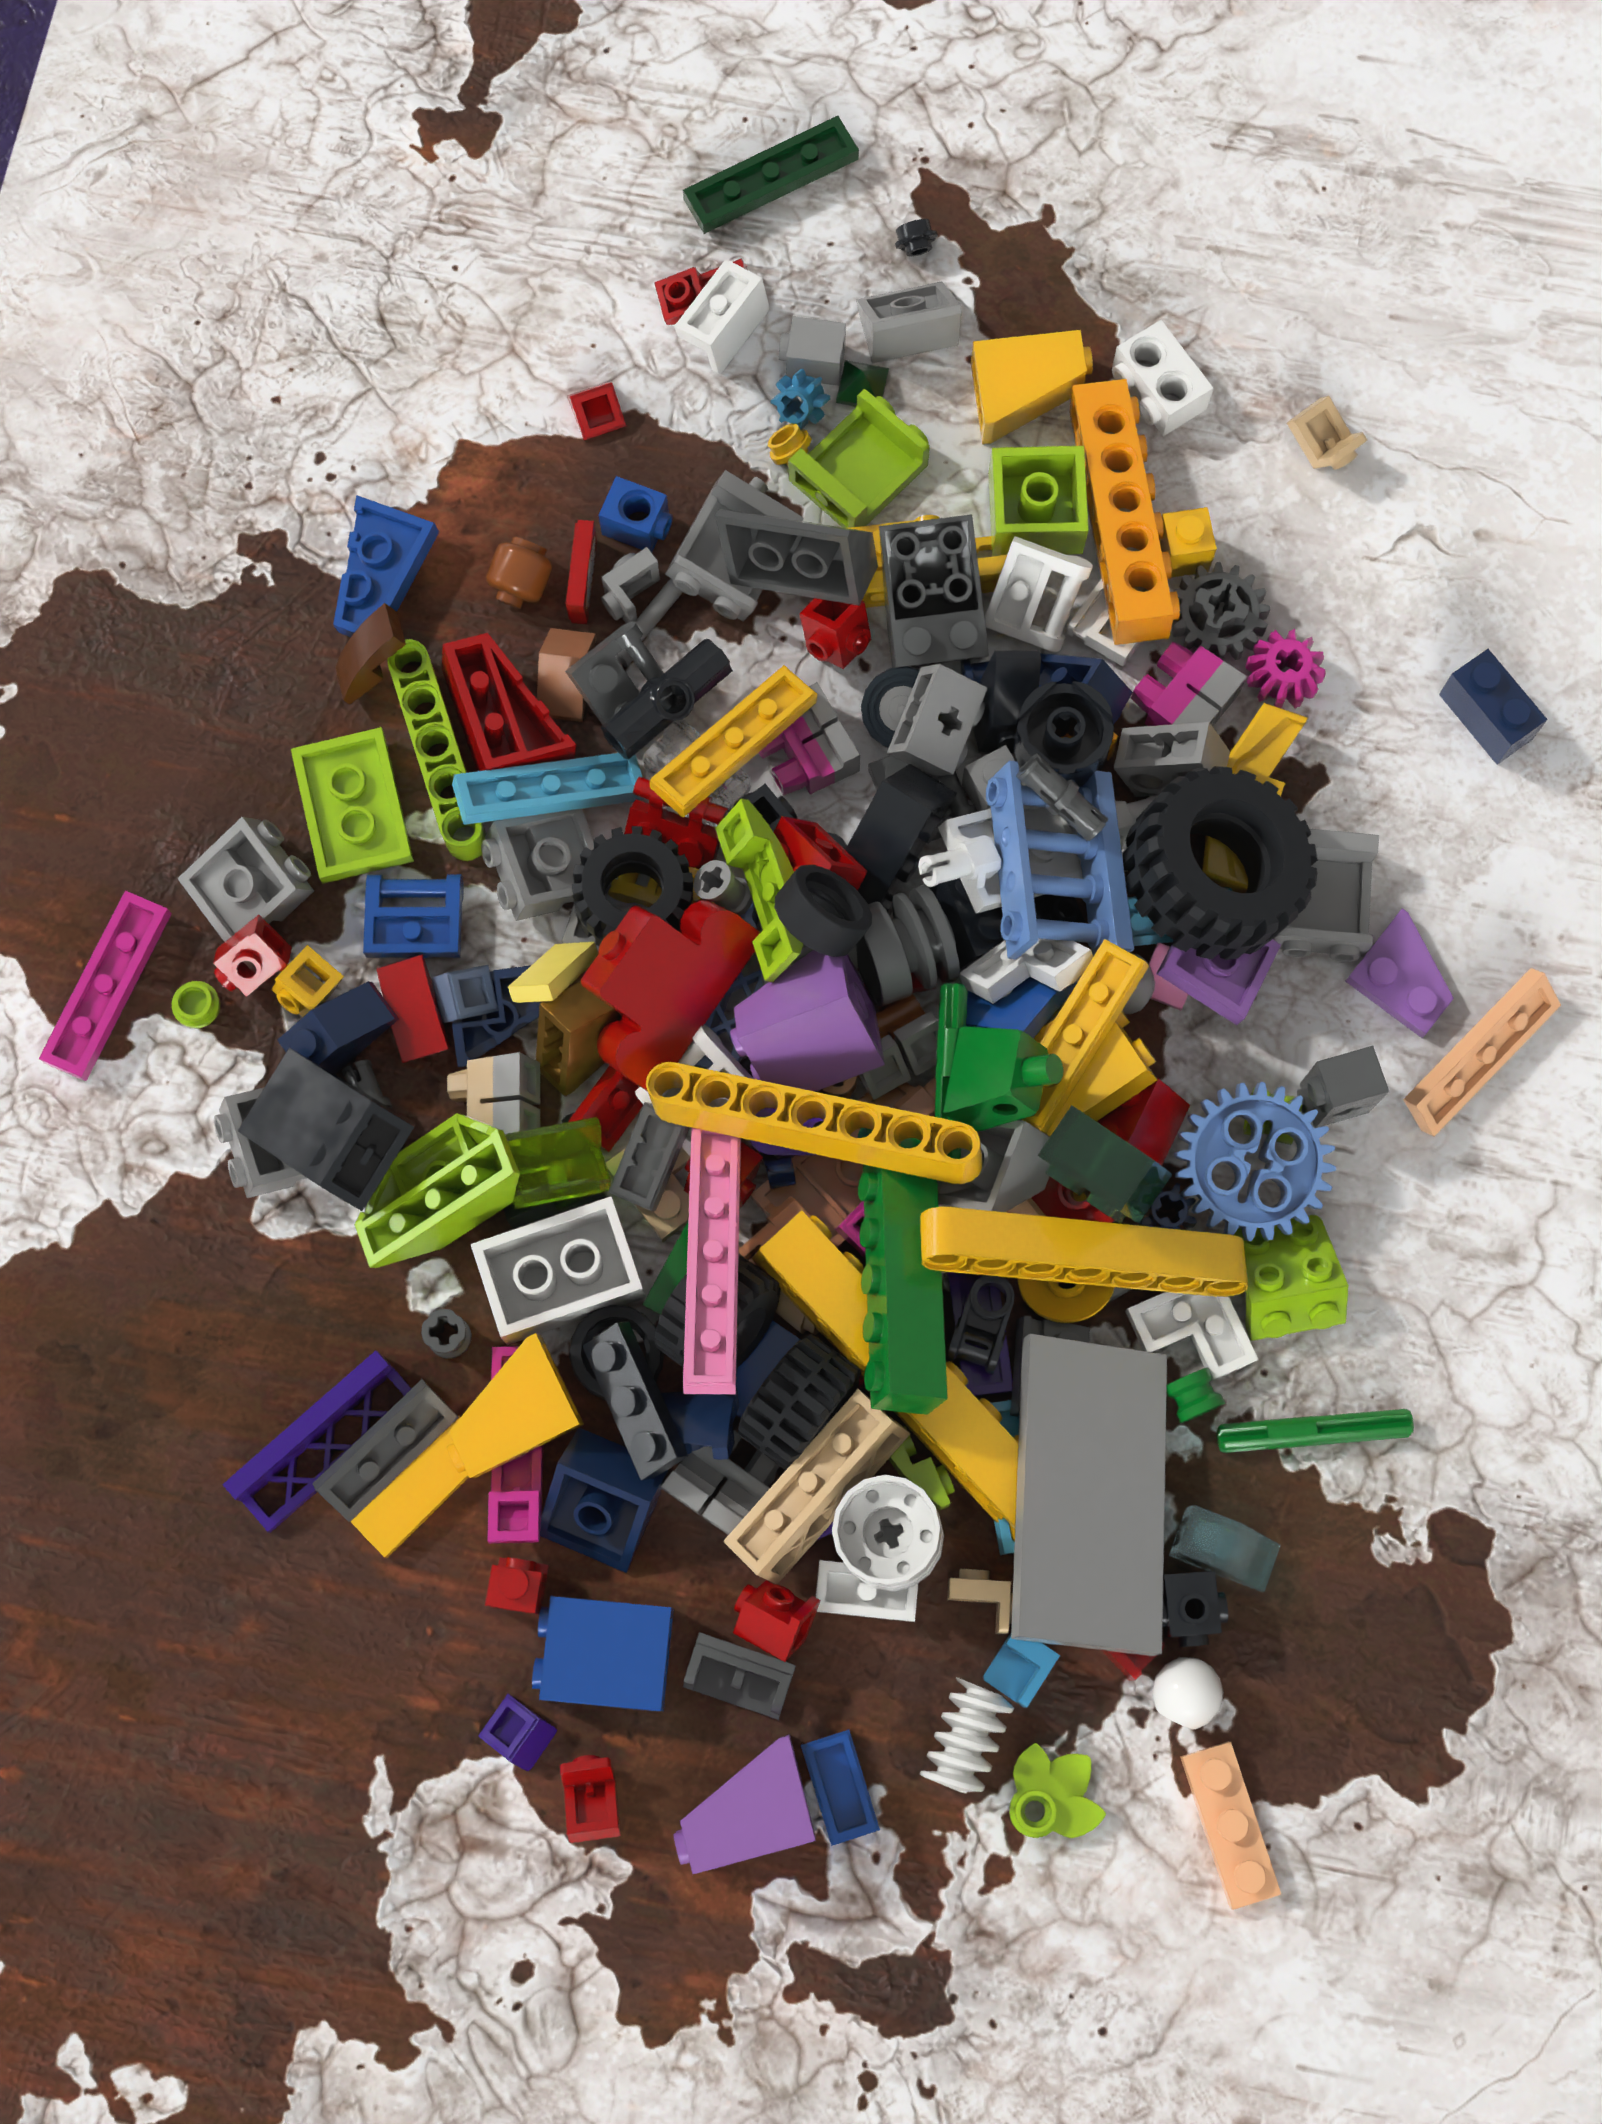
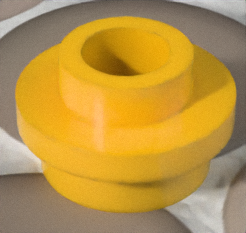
[768,423,812,465]

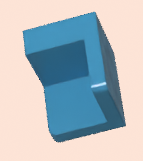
[983,1633,1060,1708]

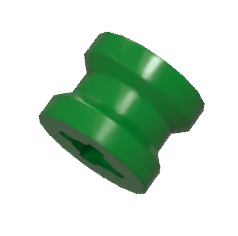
[1166,1367,1225,1424]

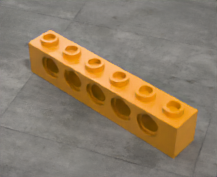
[1069,379,1180,645]

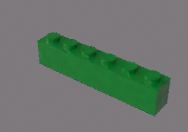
[857,1128,948,1415]

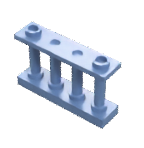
[986,760,1134,959]

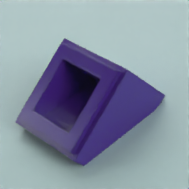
[478,1694,557,1771]

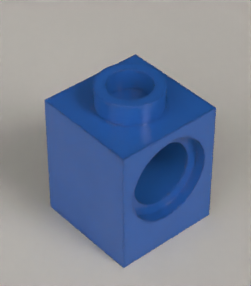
[598,476,673,553]

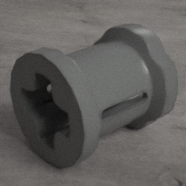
[421,1309,472,1359]

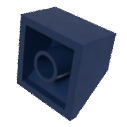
[540,1428,669,1573]

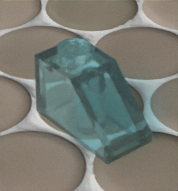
[1169,1505,1281,1592]

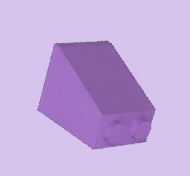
[730,950,885,1092]
[673,1734,816,1874]

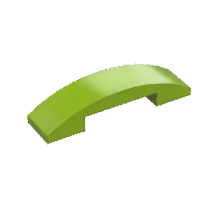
[715,799,803,982]

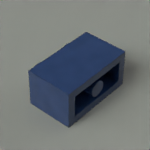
[1439,649,1548,765]

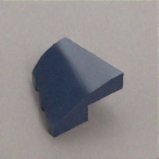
[452,965,541,1067]
[661,1388,739,1460]

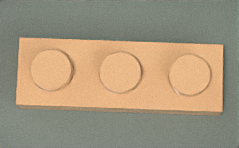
[1180,1741,1281,1910]

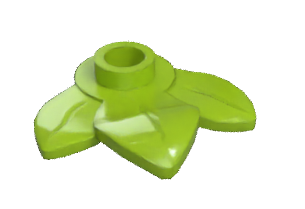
[1009,1743,1106,1838]

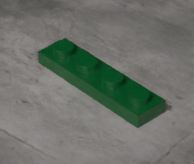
[683,115,859,234]

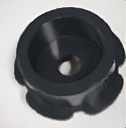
[895,219,938,257]

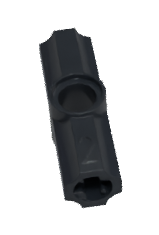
[600,639,733,759]

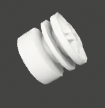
[832,1475,944,1591]

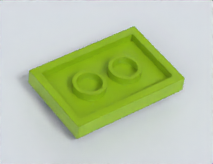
[291,727,414,884]

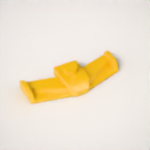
[1202,703,1308,893]

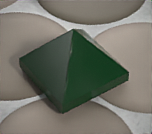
[836,360,889,407]

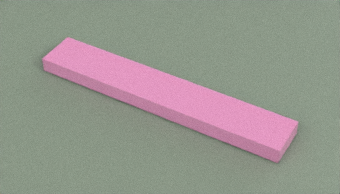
[683,1128,741,1394]

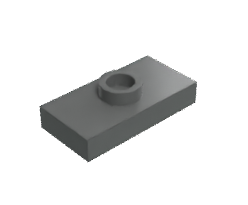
[608,1102,690,1211]

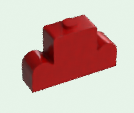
[581,901,761,1092]

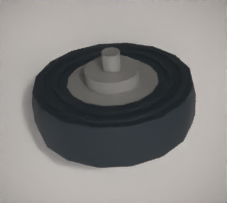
[861,667,939,748]

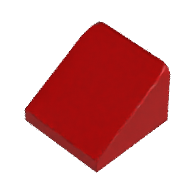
[567,382,626,440]

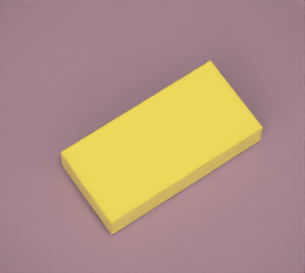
[508,942,599,1003]

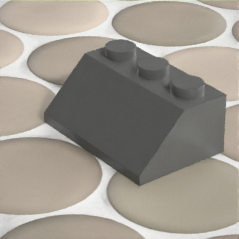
[715,509,878,605]

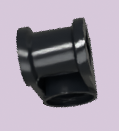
[946,1275,1015,1375]

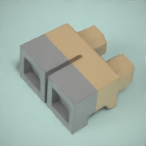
[447,1052,540,1152]

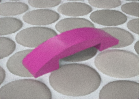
[488,1346,544,1544]

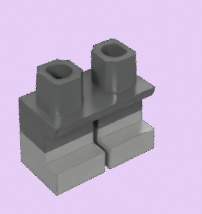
[661,1430,780,1535]

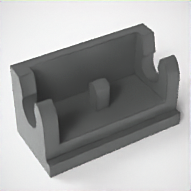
[683,1632,796,1720]

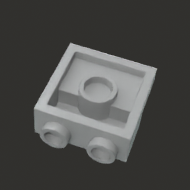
[481,809,611,921]
[177,817,314,942]
[214,1088,307,1198]

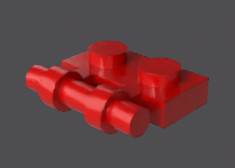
[624,776,728,869]

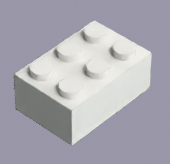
[471,1196,646,1345]

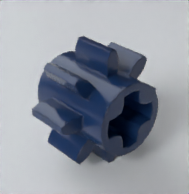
[1136,1183,1197,1230]

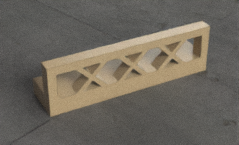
[723,1389,911,1584]

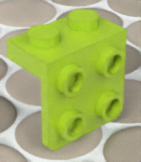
[1234,1215,1349,1341]

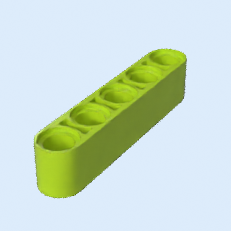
[387,639,486,861]

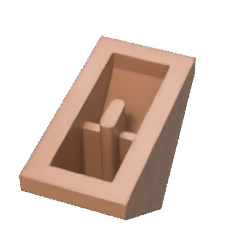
[537,628,596,722]

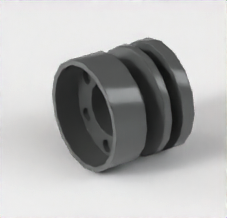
[856,885,960,1007]

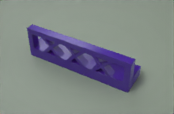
[222,1350,412,1533]

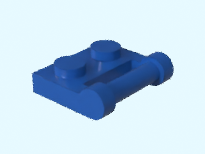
[363,874,464,958]

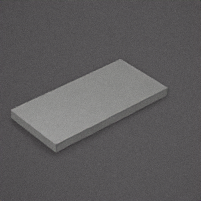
[1011,1334,1167,1656]

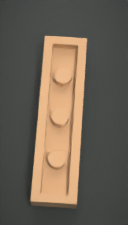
[1403,968,1561,1136]

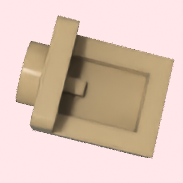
[1287,396,1367,470]
[947,1569,1013,1634]

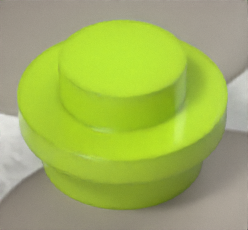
[172,981,221,1028]

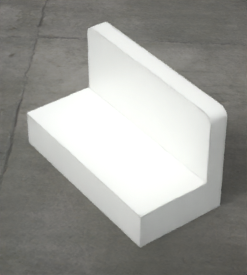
[674,259,770,374]

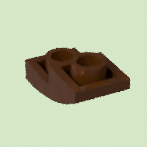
[336,603,406,705]

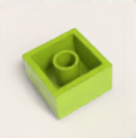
[988,446,1089,556]

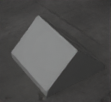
[856,281,962,364]

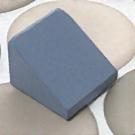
[432,965,499,1023]

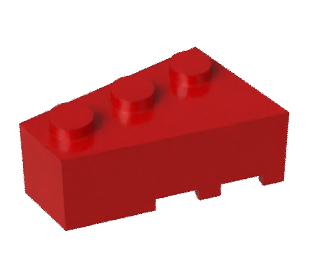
[441,633,576,771]

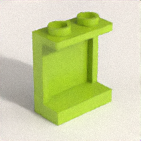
[788,389,930,528]

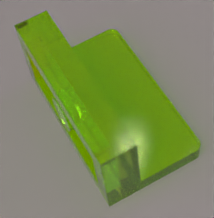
[505,1117,611,1209]

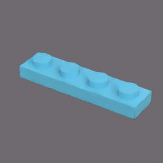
[452,753,644,825]

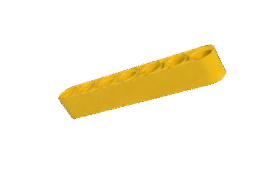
[646,1062,983,1184]
[920,1207,1249,1297]

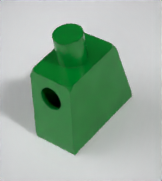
[943,1027,1063,1132]

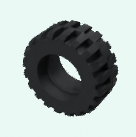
[1123,766,1318,960]

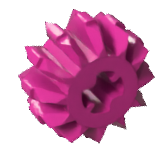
[1245,629,1326,709]

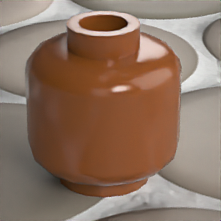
[486,536,553,609]

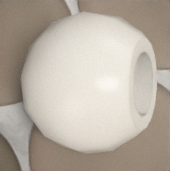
[1152,1657,1224,1729]

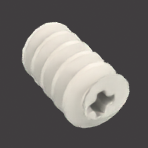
[920,1677,1014,1794]

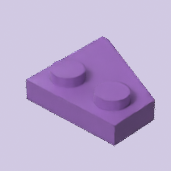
[1345,908,1454,1038]

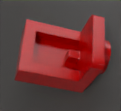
[560,1755,621,1843]

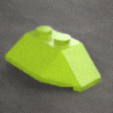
[354,1113,520,1268]

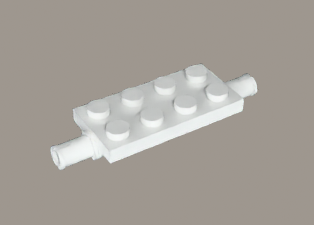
[918,795,1157,914]

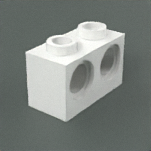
[1112,320,1213,436]

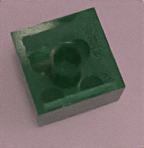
[1037,1105,1172,1224]

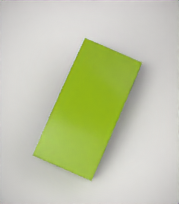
[888,1426,955,1511]

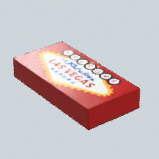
[566,520,597,624]

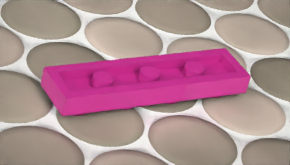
[39,891,172,1081]

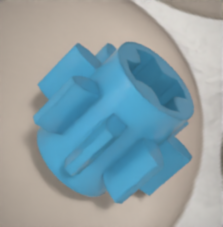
[770,369,831,429]

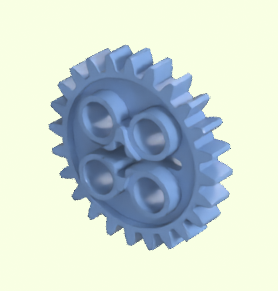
[1174,1082,1336,1241]

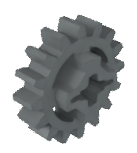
[1171,562,1270,661]

